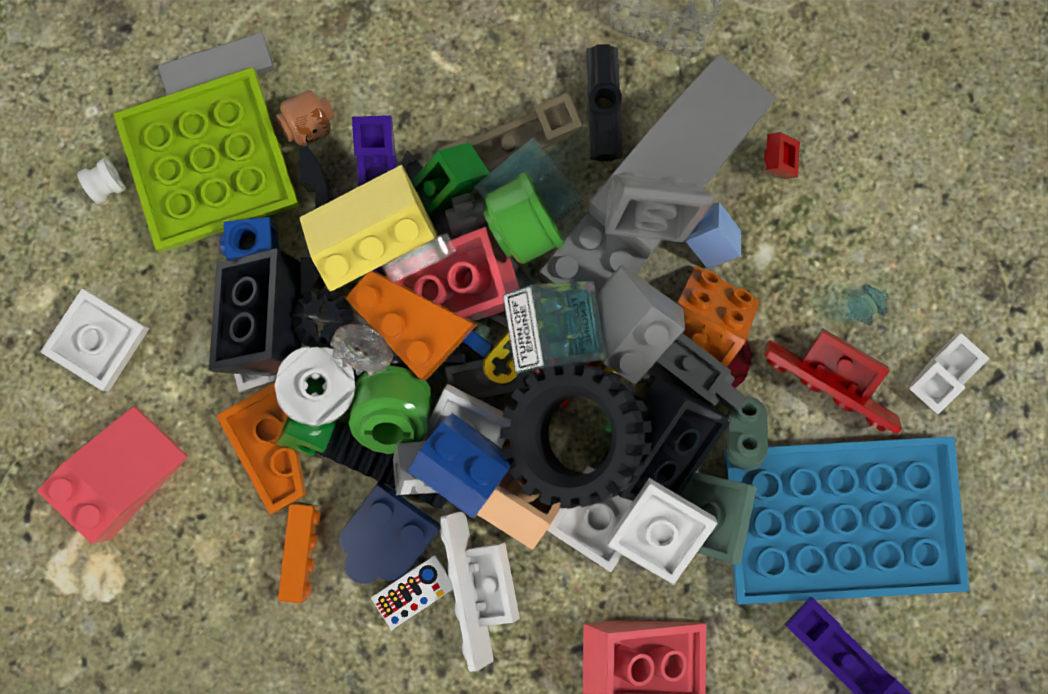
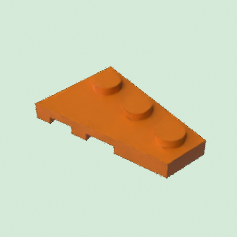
[345,271,478,380]
[216,382,307,515]

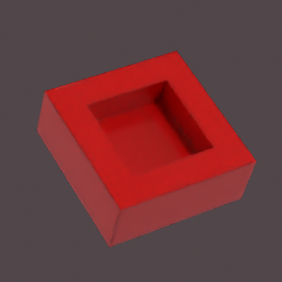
[764,132,800,179]

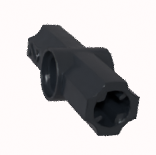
[586,44,622,162]

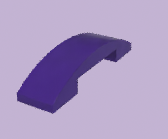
[352,115,400,271]
[784,596,911,694]

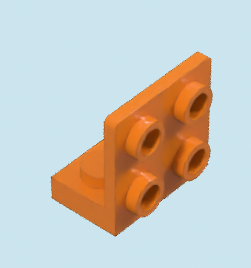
[676,266,760,367]

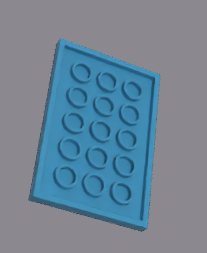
[723,437,969,605]

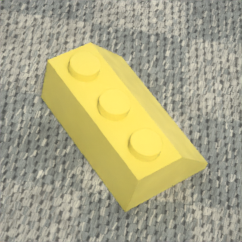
[299,165,438,292]

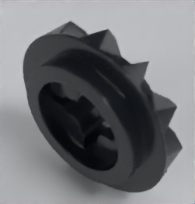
[291,289,354,349]

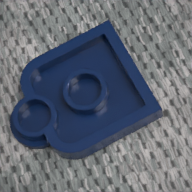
[340,481,441,584]

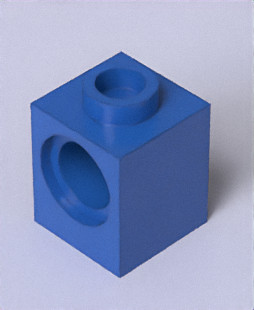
[219,217,280,260]

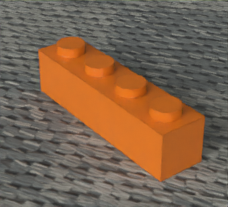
[278,503,320,604]

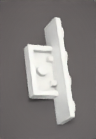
[440,511,520,672]

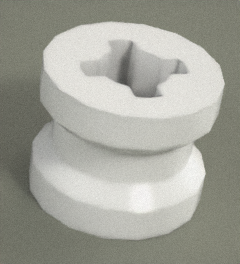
[77,158,126,204]

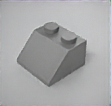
[595,264,685,384]

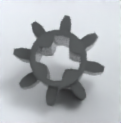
[445,193,489,237]

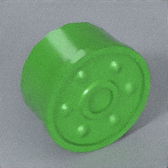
[484,171,565,264]
[349,366,432,454]

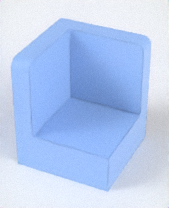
[685,202,741,268]

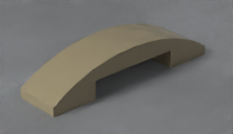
[432,92,583,173]

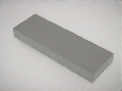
[158,32,275,95]

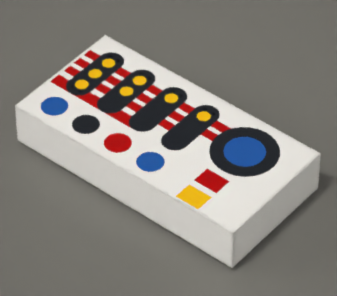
[371,554,453,630]

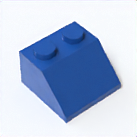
[408,413,514,518]

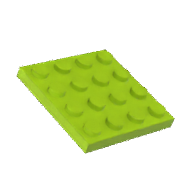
[113,67,301,253]

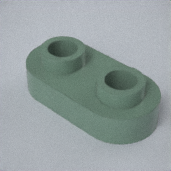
[727,396,768,471]

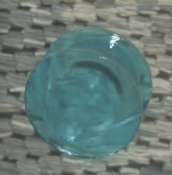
[846,284,888,326]

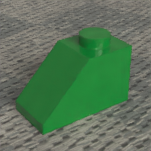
[411,142,490,219]

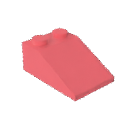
[384,227,520,321]
[37,406,189,544]
[582,620,706,694]

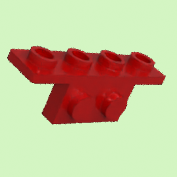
[764,328,902,434]

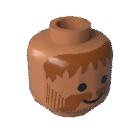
[276,91,335,146]

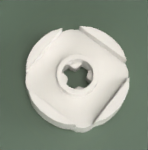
[275,347,355,427]

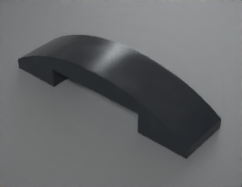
[300,146,334,297]

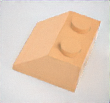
[477,442,560,550]

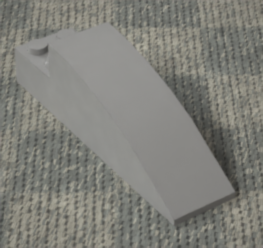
[539,54,777,297]

